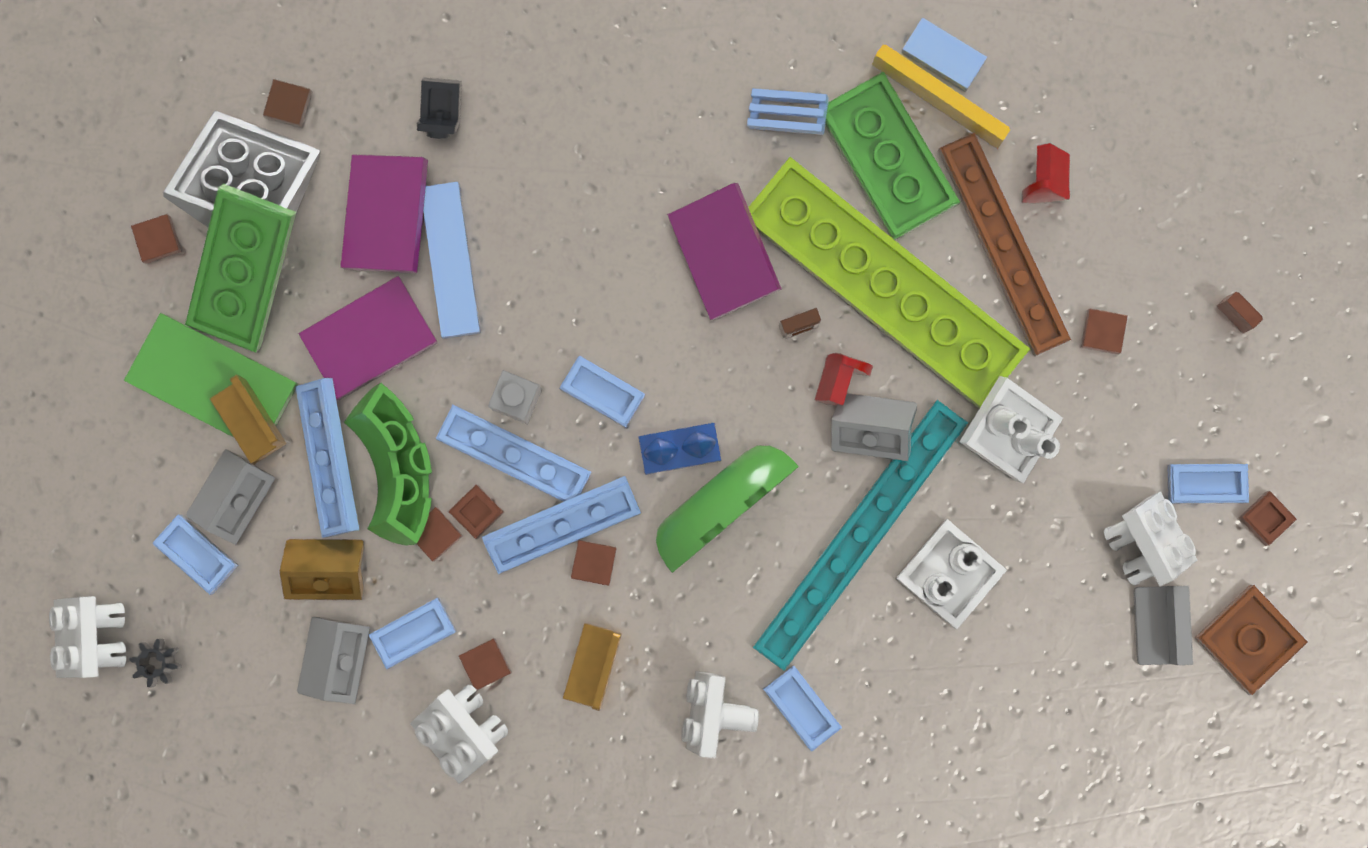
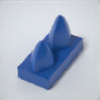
[638,423,721,475]

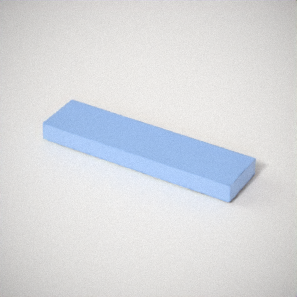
[423,182,481,339]
[295,378,359,538]
[436,405,592,502]
[482,476,641,574]

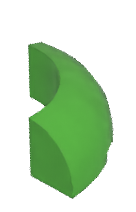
[344,383,432,546]
[656,445,799,573]

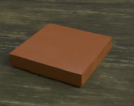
[1195,585,1308,695]

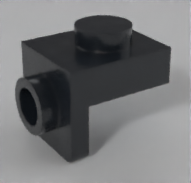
[417,77,462,139]

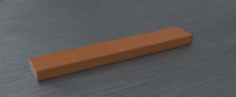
[938,132,1071,357]

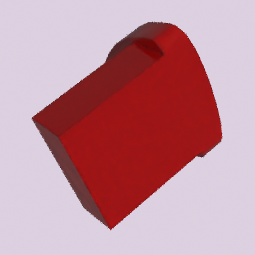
[1022,143,1070,203]
[815,353,873,405]

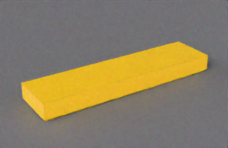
[872,44,1010,149]

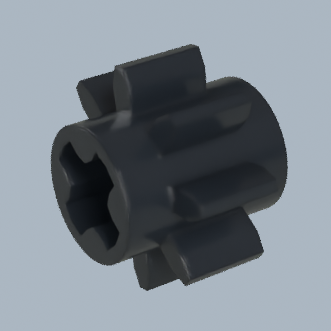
[129,639,182,688]

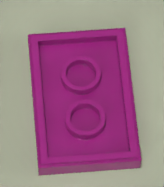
[340,155,428,273]
[667,183,782,320]
[298,276,438,401]

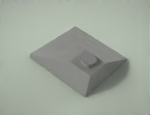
[163,111,320,227]

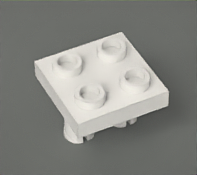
[960,376,1063,483]
[1104,492,1197,586]
[896,519,1007,629]
[49,596,126,678]
[682,671,759,758]
[410,685,508,784]

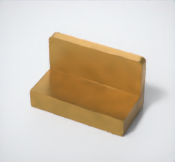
[210,375,287,465]
[279,539,364,600]
[563,623,622,711]

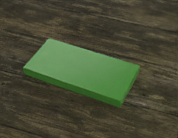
[818,71,960,240]
[185,184,296,353]
[124,313,298,437]

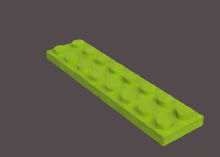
[748,157,1030,409]

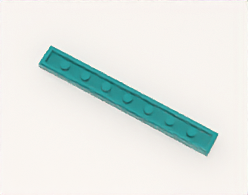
[753,400,968,671]

